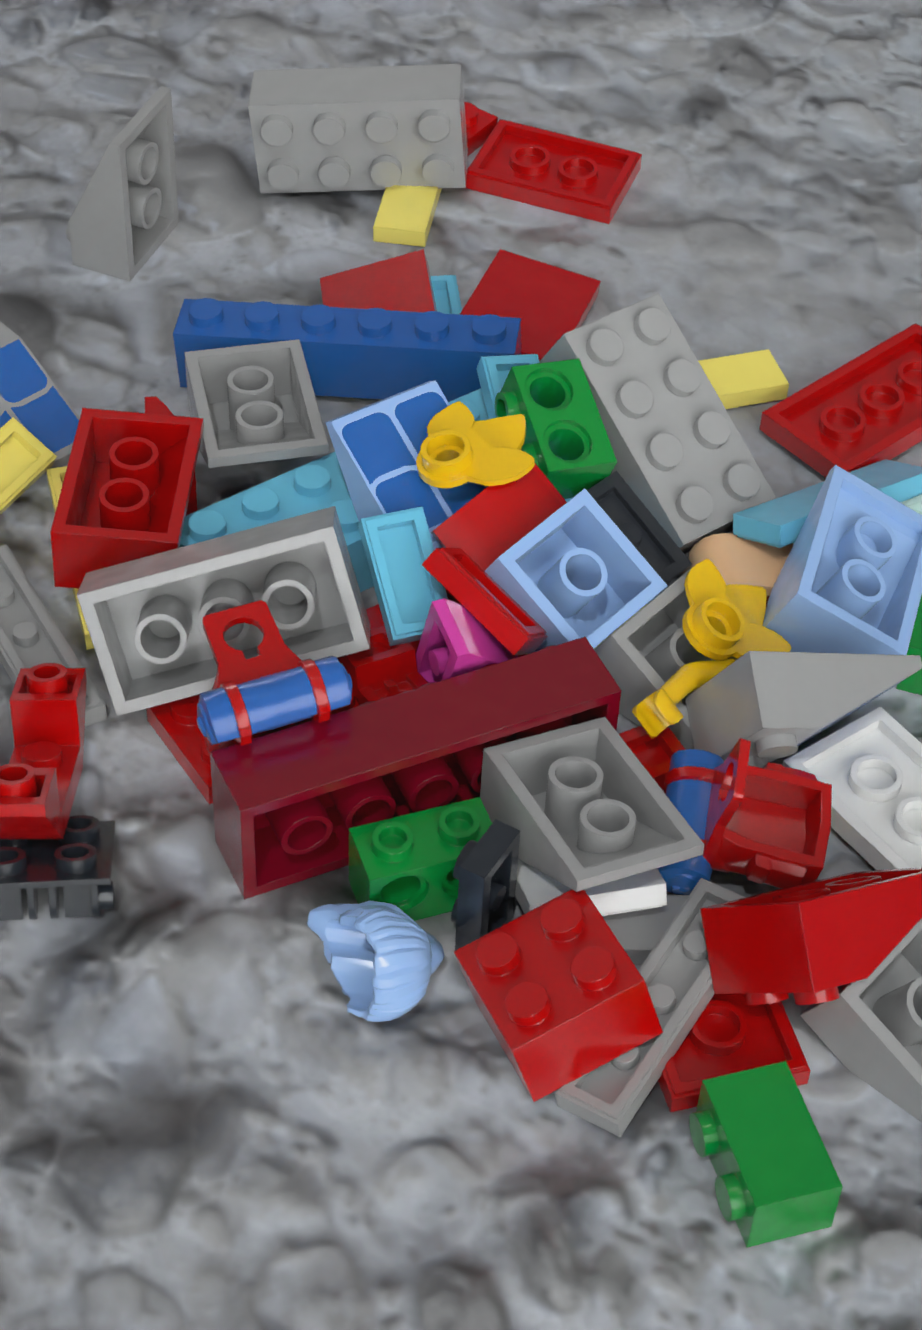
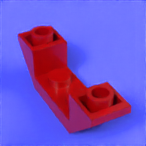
[0,663,87,839]

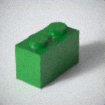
[689,1061,843,1248]

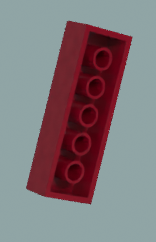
[210,637,622,900]

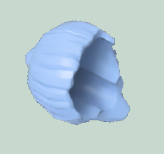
[307,901,444,1022]

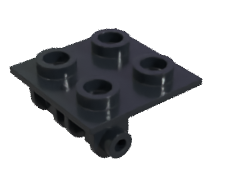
[0,815,115,921]

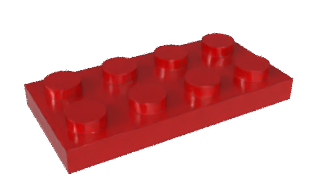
[759,323,922,477]

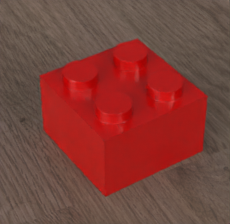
[454,889,663,1102]

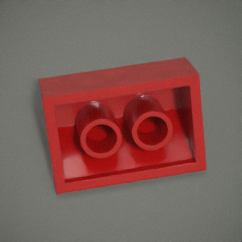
[50,408,204,589]

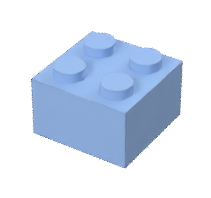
[485,489,668,652]

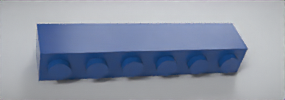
[173,298,521,402]

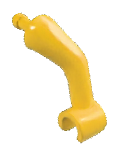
[632,658,737,739]

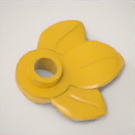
[416,401,535,488]
[682,559,791,660]

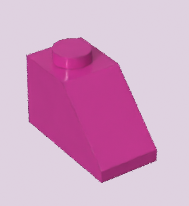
[416,598,518,683]

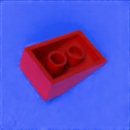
[700,867,922,1005]

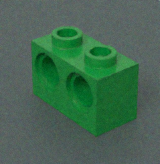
[494,358,617,499]
[348,797,492,921]

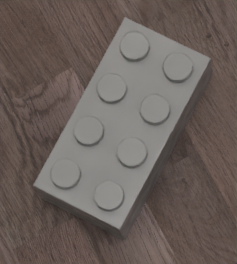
[248,64,468,194]
[540,293,777,554]
[77,506,370,716]

